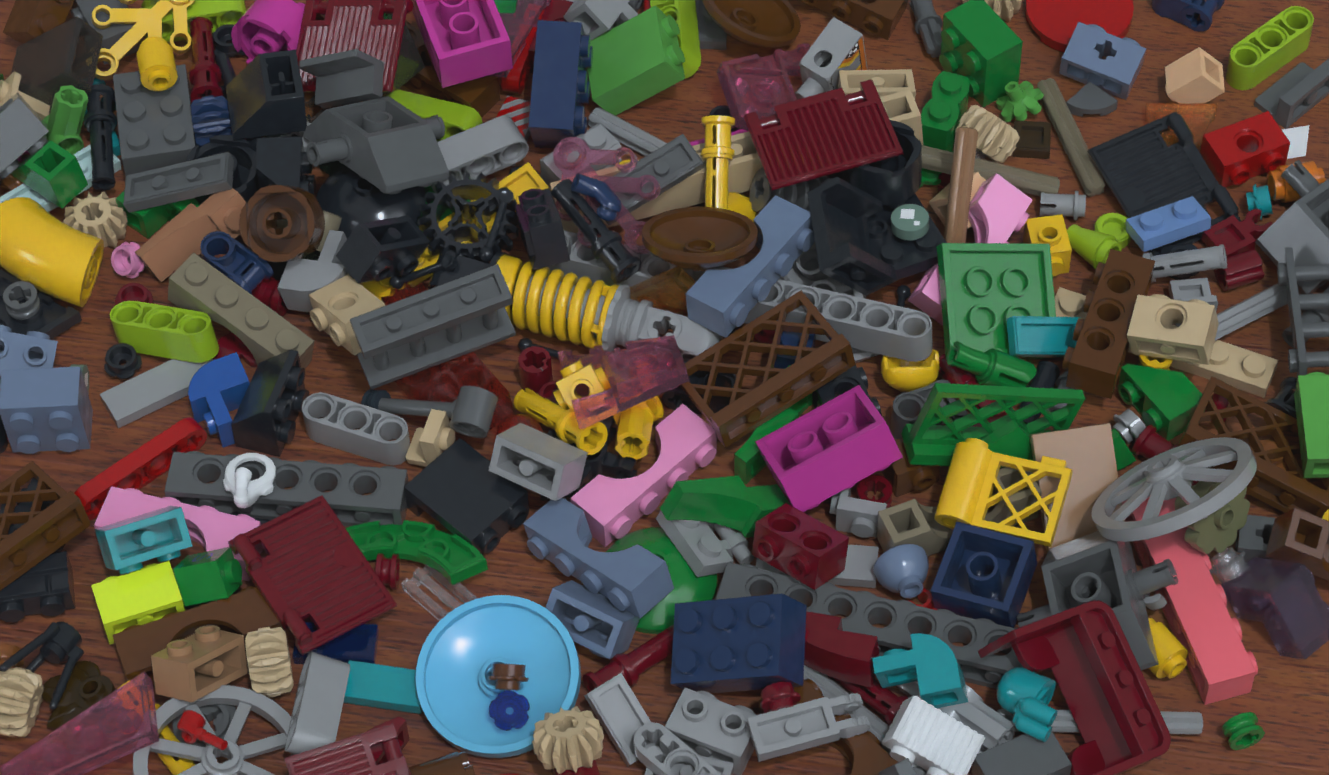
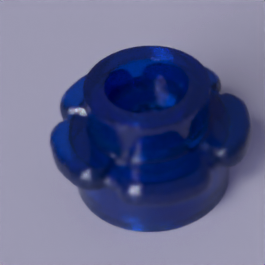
[489,690,530,731]

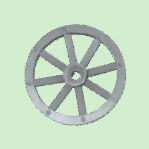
[1091,437,1257,542]
[132,685,295,775]

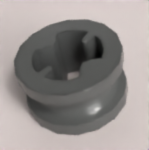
[3,281,40,320]

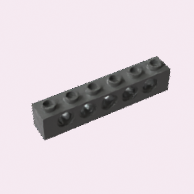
[164,451,409,527]

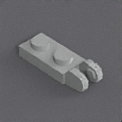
[747,693,871,762]

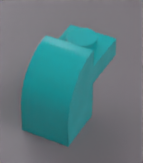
[872,633,968,708]

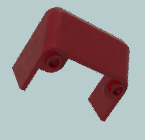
[978,600,1171,775]

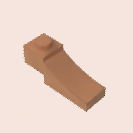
[135,188,246,282]

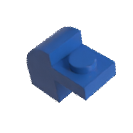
[188,352,250,448]

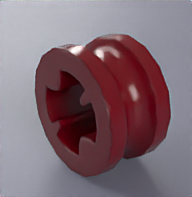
[857,475,893,508]
[375,553,400,590]

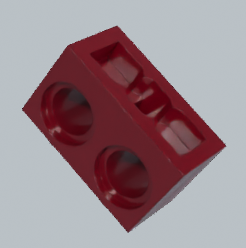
[752,503,849,590]

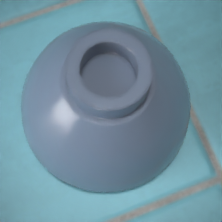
[873,544,929,598]

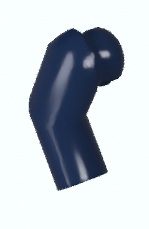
[571,173,622,222]

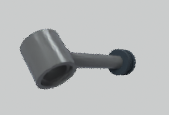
[361,386,498,438]

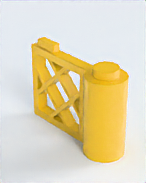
[934,438,1073,547]

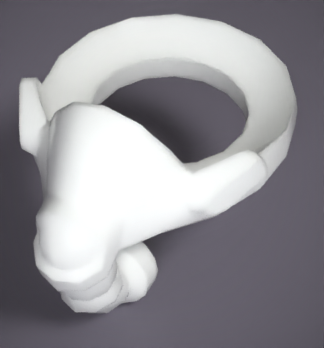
[223,453,276,509]

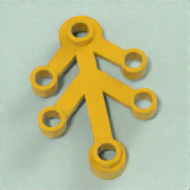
[89,0,195,80]

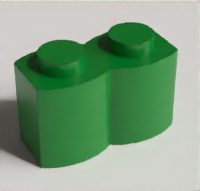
[921,71,970,152]

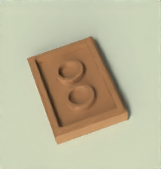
[1030,423,1125,553]

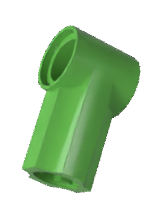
[43,85,88,155]

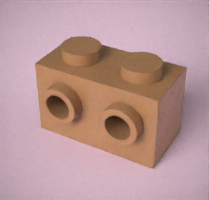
[151,625,248,702]

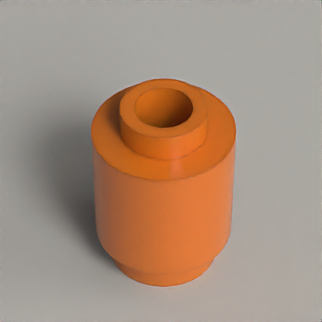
[1267,161,1326,203]

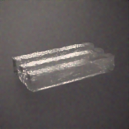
[401,565,477,621]

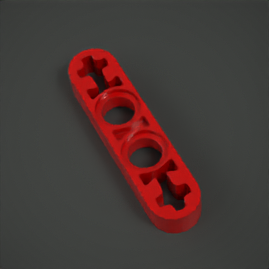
[74,417,207,520]

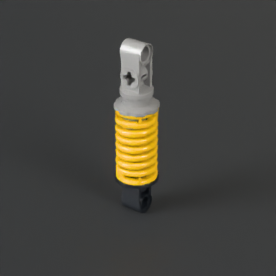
[428,251,723,362]

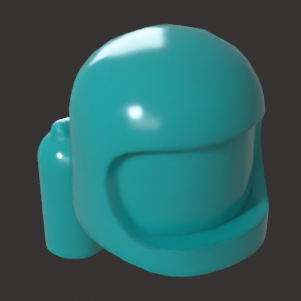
[996,667,1058,742]

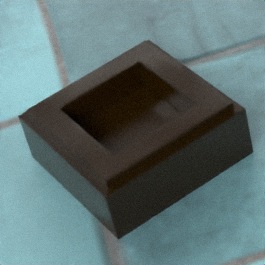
[1012,120,1051,159]

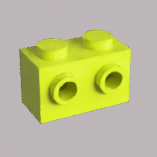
[91,561,185,645]

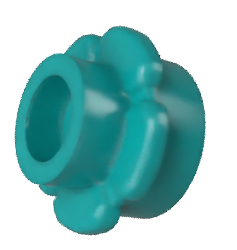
[1246,184,1273,220]

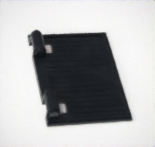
[1088,112,1241,256]

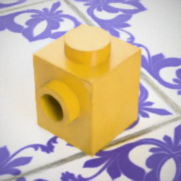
[1023,214,1072,277]

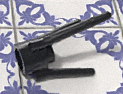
[0,622,84,710]

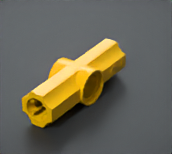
[612,363,664,460]

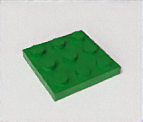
[937,243,1057,360]

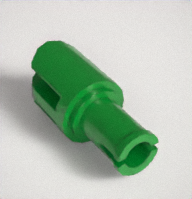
[947,341,1037,387]

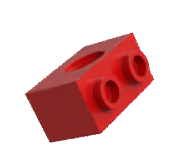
[1200,111,1290,187]

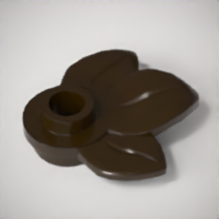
[41,661,115,730]

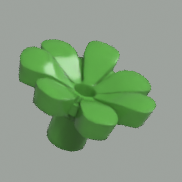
[996,81,1044,122]

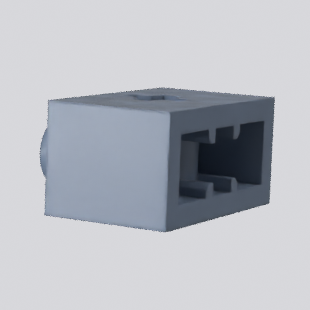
[1059,22,1146,100]

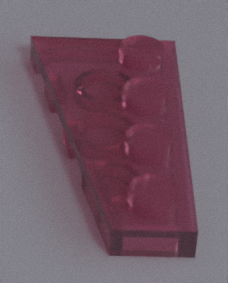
[0,671,159,775]

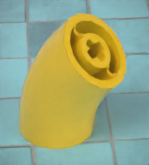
[0,197,104,307]

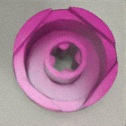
[231,0,305,64]

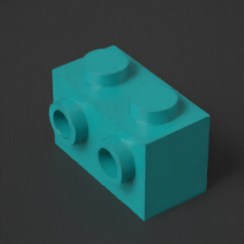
[95,506,193,574]

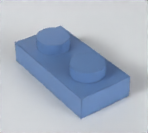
[1126,196,1211,252]

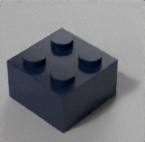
[931,522,1038,628]

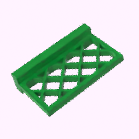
[901,383,1085,468]

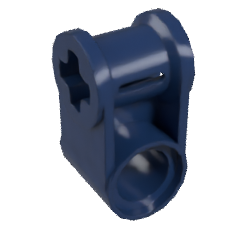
[1151,0,1225,32]
[200,231,274,295]

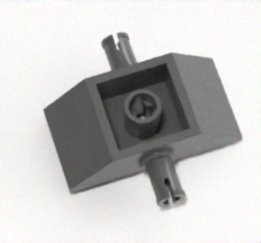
[304,96,449,194]
[1255,160,1329,294]
[1017,531,1178,670]

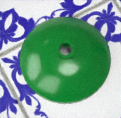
[598,527,717,634]

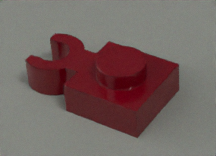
[1202,209,1273,257]

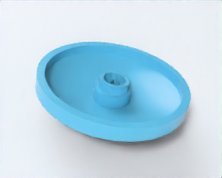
[415,595,581,758]

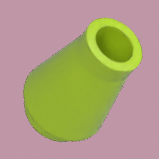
[1067,224,1122,269]

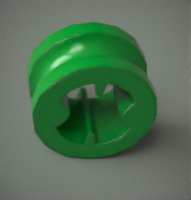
[1222,712,1265,750]

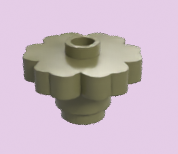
[1175,481,1250,554]

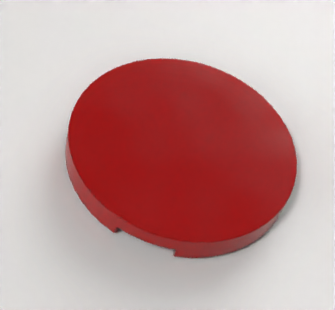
[1025,0,1134,52]

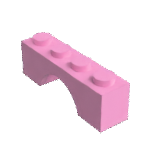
[908,173,1032,326]
[570,404,717,547]
[94,486,263,582]

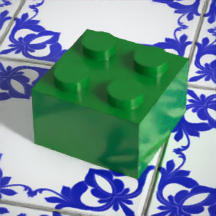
[939,0,1023,107]

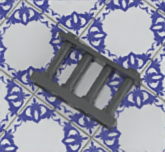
[1277,247,1329,378]
[350,264,516,390]

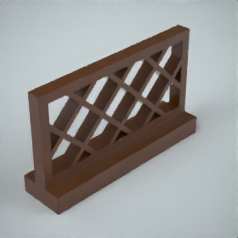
[672,290,856,448]
[1177,376,1329,518]
[0,461,92,591]

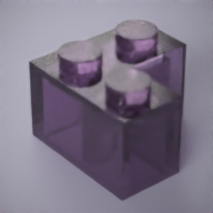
[1221,557,1329,660]

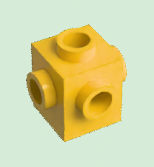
[553,360,613,419]

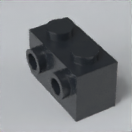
[336,215,430,283]

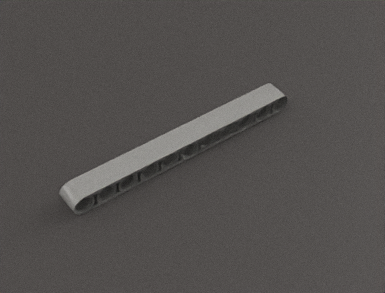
[548,231,933,362]

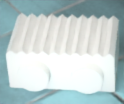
[882,695,985,775]

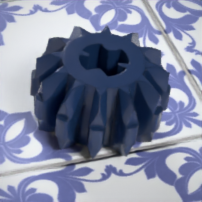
[191,95,233,148]

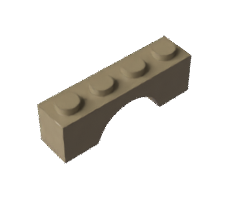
[168,252,314,369]
[877,467,1042,556]

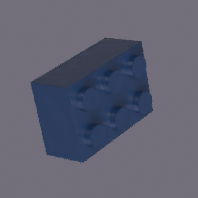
[528,20,593,149]
[670,593,807,693]

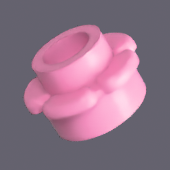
[111,242,145,278]

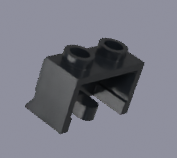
[514,188,570,270]

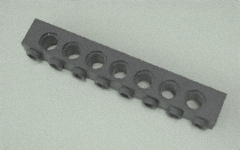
[716,562,1038,689]

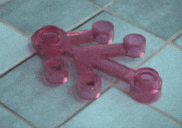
[553,137,661,254]

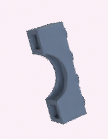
[685,195,815,338]
[523,498,674,619]

